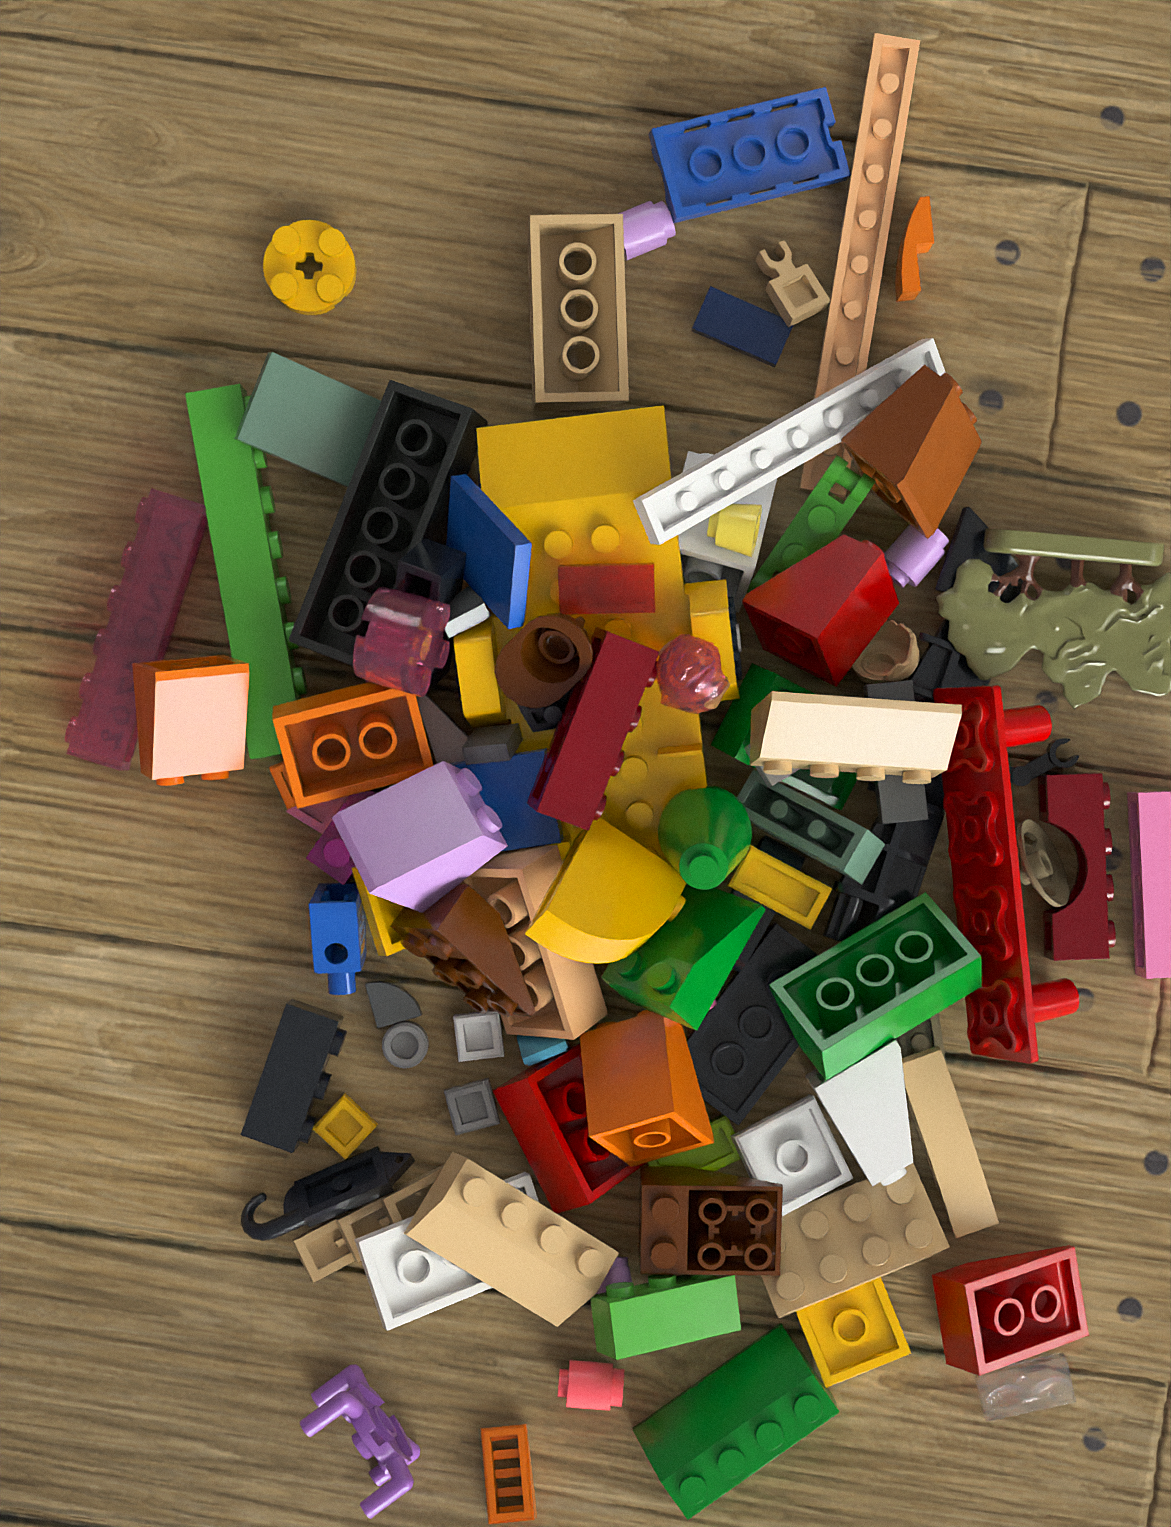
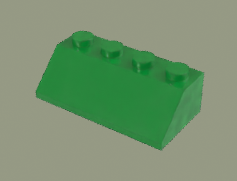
[769,892,982,1080]
[633,1323,840,1520]

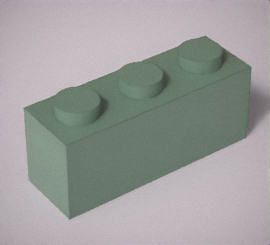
[737,769,885,885]

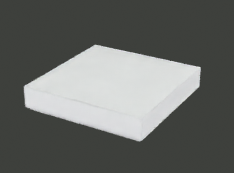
[730,1095,853,1216]

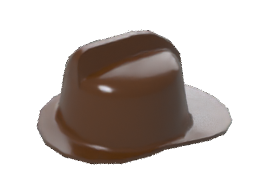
[495,613,593,708]

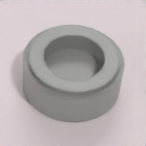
[382,1021,429,1068]

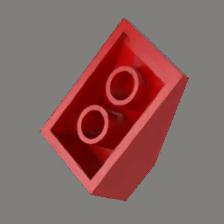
[932,1245,1089,1376]

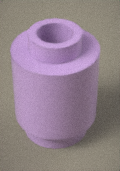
[618,201,676,261]
[884,524,949,588]

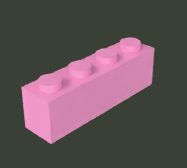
[1127,790,1171,979]

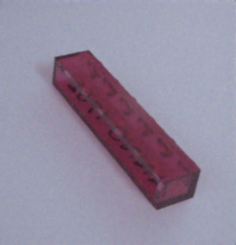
[65,488,208,771]

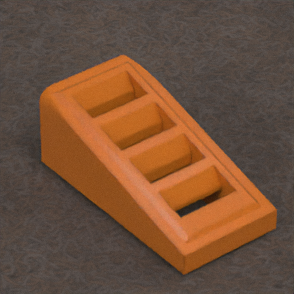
[481,1424,537,1524]

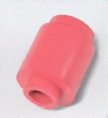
[558,1360,624,1411]

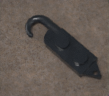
[241,1146,415,1241]

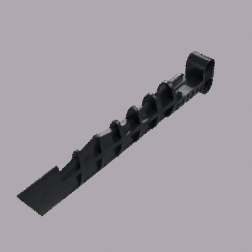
[823,507,1023,942]

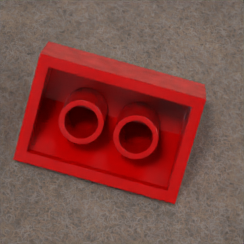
[493,1042,647,1214]

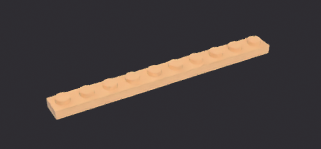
[799,33,920,497]

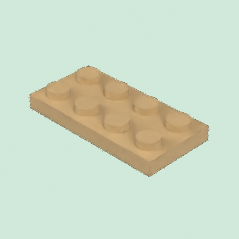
[761,1163,950,1318]

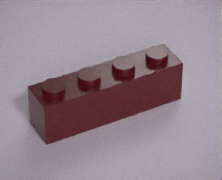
[527,627,659,831]

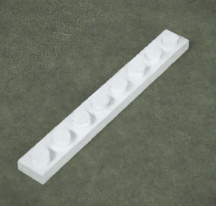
[633,338,946,545]

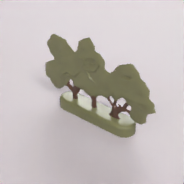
[936,528,1171,709]

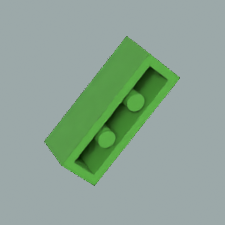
[590,1274,741,1360]

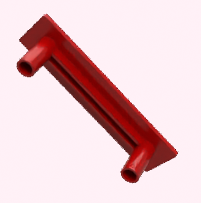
[933,685,1079,1064]

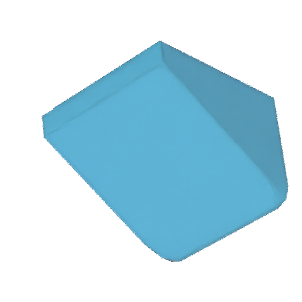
[517,1035,570,1066]

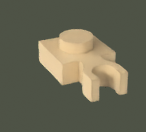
[755,240,831,327]

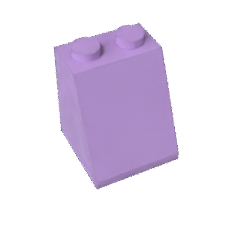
[332,761,508,913]

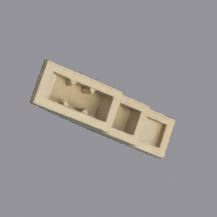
[902,1045,999,1238]
[291,1164,445,1283]

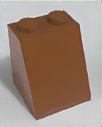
[841,364,982,539]

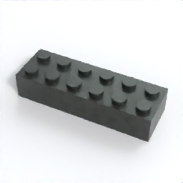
[288,380,488,678]

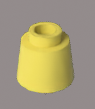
[707,503,762,557]

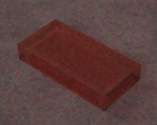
[558,562,656,615]

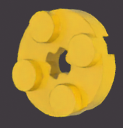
[263,220,357,315]

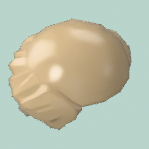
[852,620,919,684]

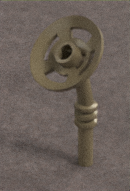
[1017,819,1069,907]

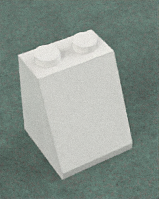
[678,451,777,612]
[806,1039,913,1186]

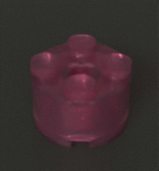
[353,587,450,697]

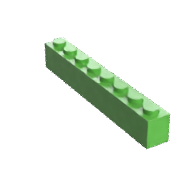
[185,384,308,759]

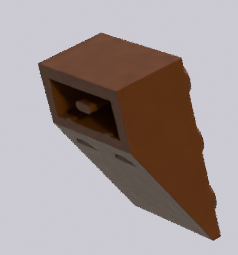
[390,884,535,1017]
[638,1166,783,1276]

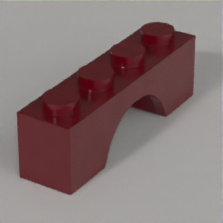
[1038,773,1116,961]

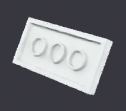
[354,1172,539,1331]

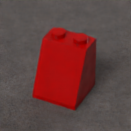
[742,534,899,687]

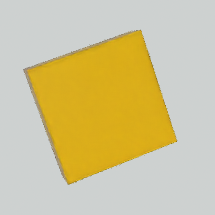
[313,1093,378,1160]

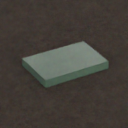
[234,352,381,488]

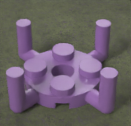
[299,1364,420,1519]

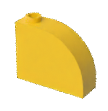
[525,817,686,964]

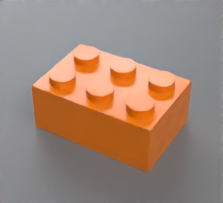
[272,671,434,809]

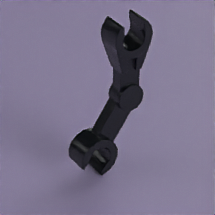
[1009,738,1079,786]

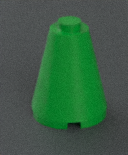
[658,786,752,890]

